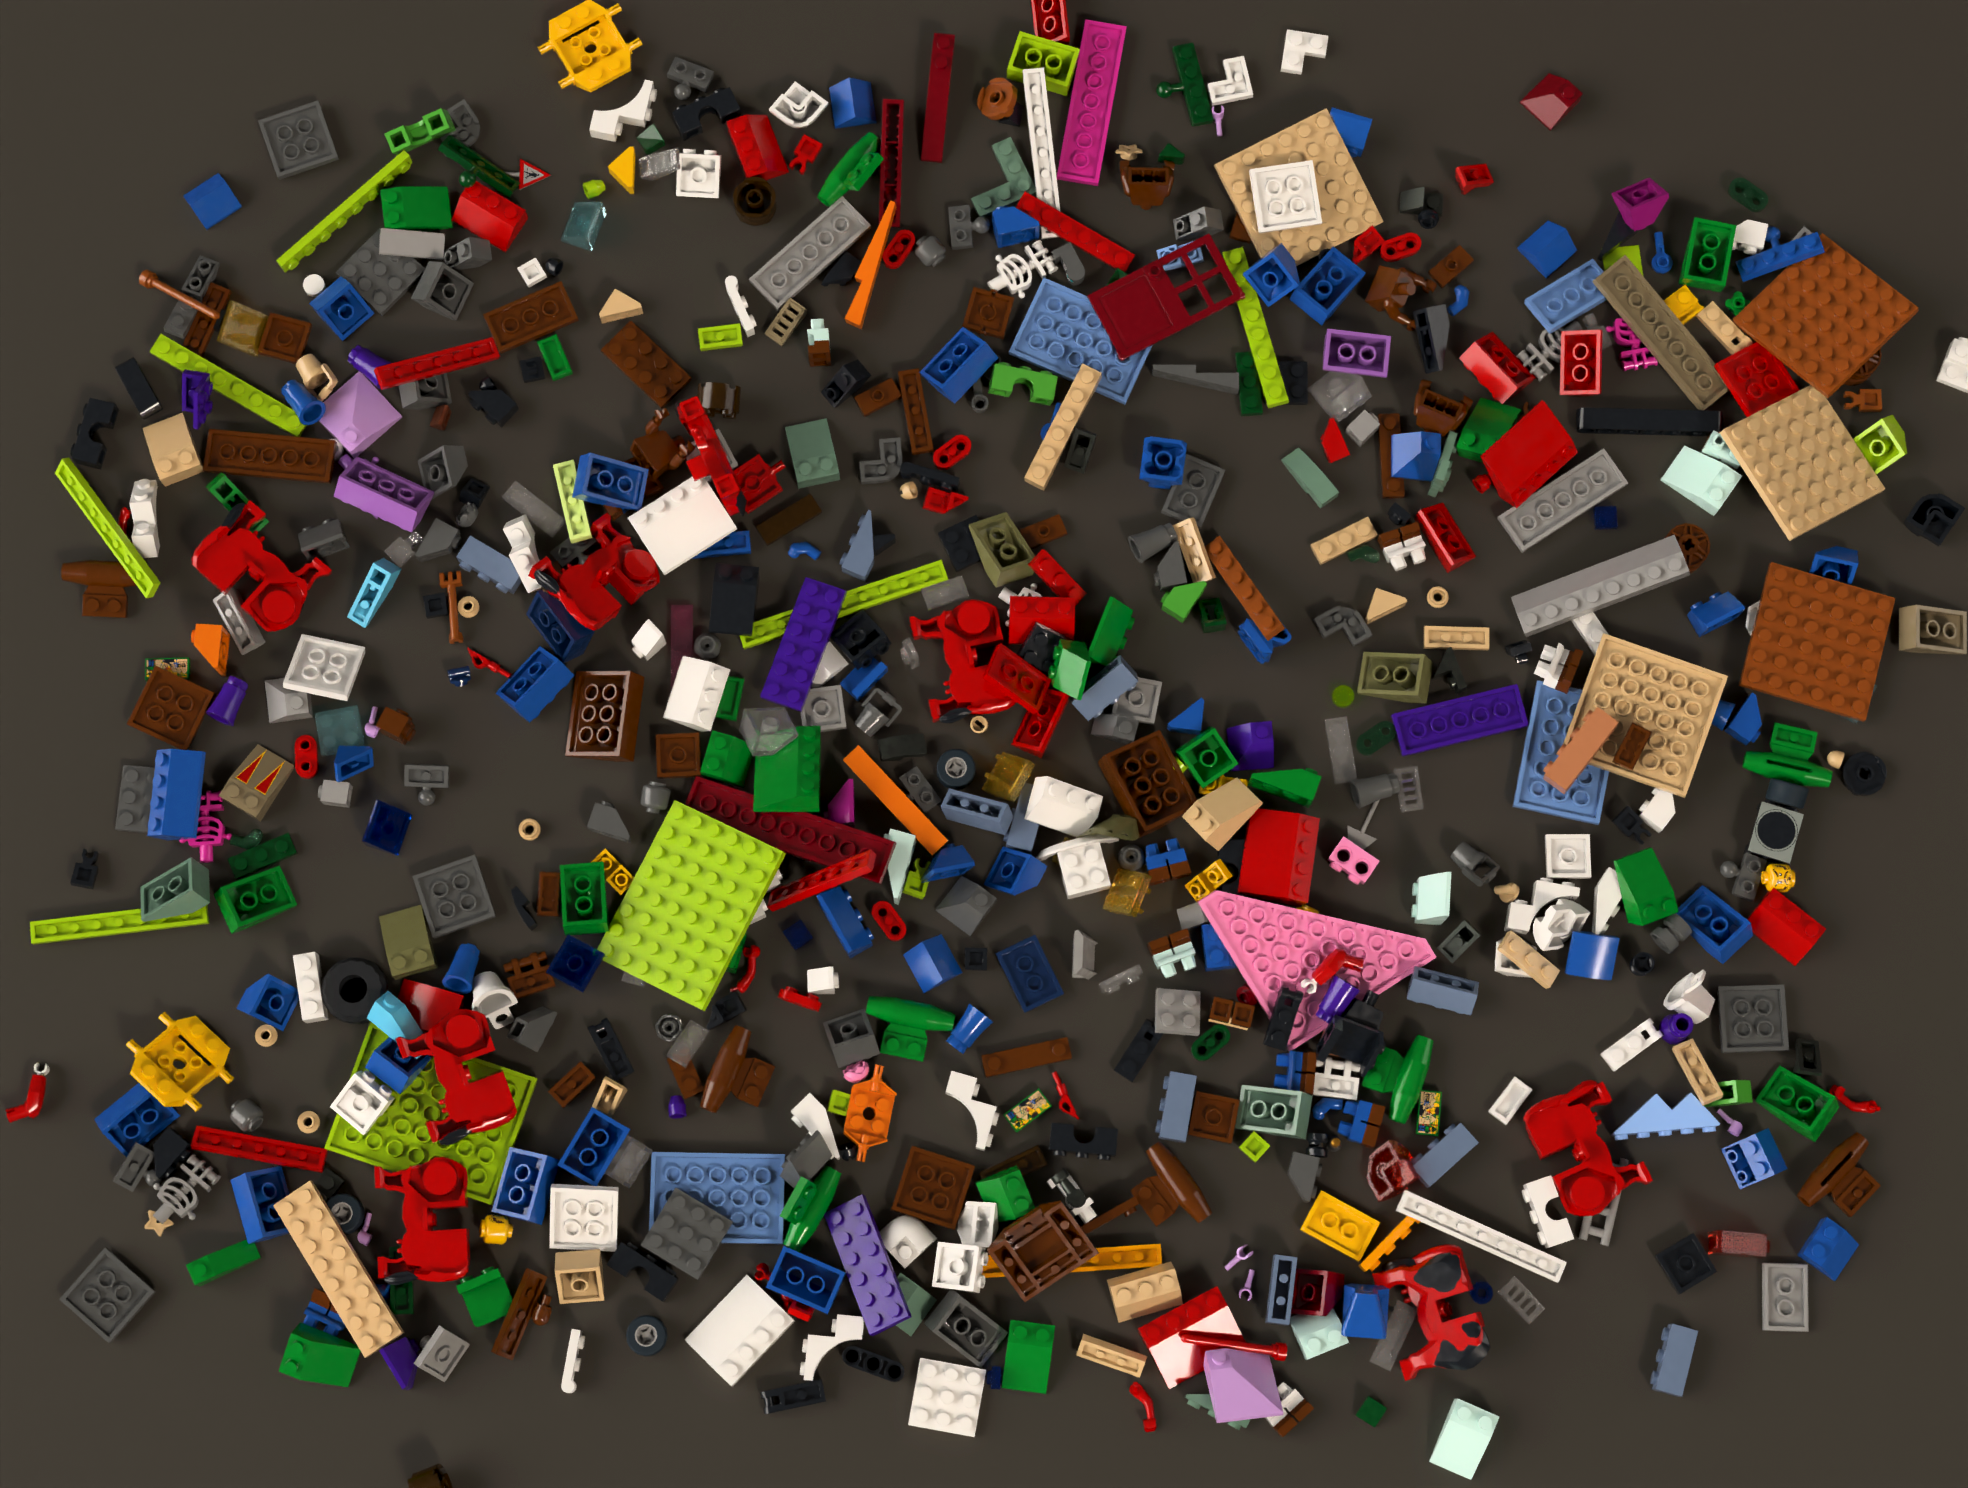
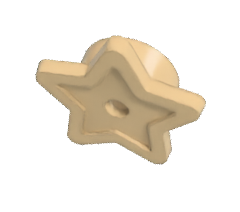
[1115,144,1143,160]
[144,1210,174,1236]

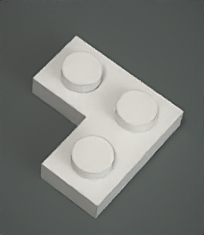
[1280,29,1328,75]
[1207,56,1253,106]

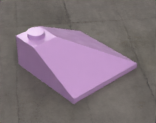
[319,372,402,459]
[1203,1348,1283,1423]

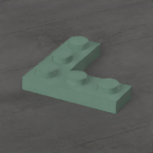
[971,137,1036,217]
[1427,431,1458,497]

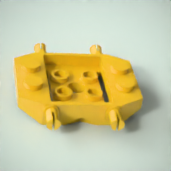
[537,0,643,92]
[126,1012,234,1112]

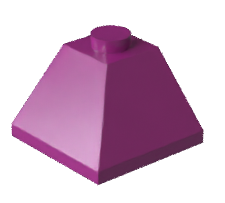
[1612,177,1669,231]
[824,779,855,828]

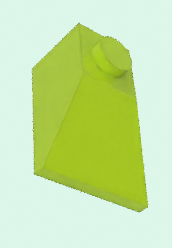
[1853,415,1907,475]

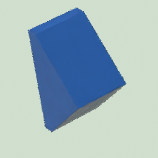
[1167,697,1204,735]
[334,746,374,783]

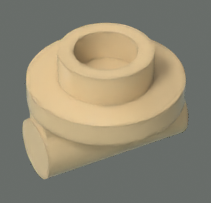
[1494,883,1520,903]

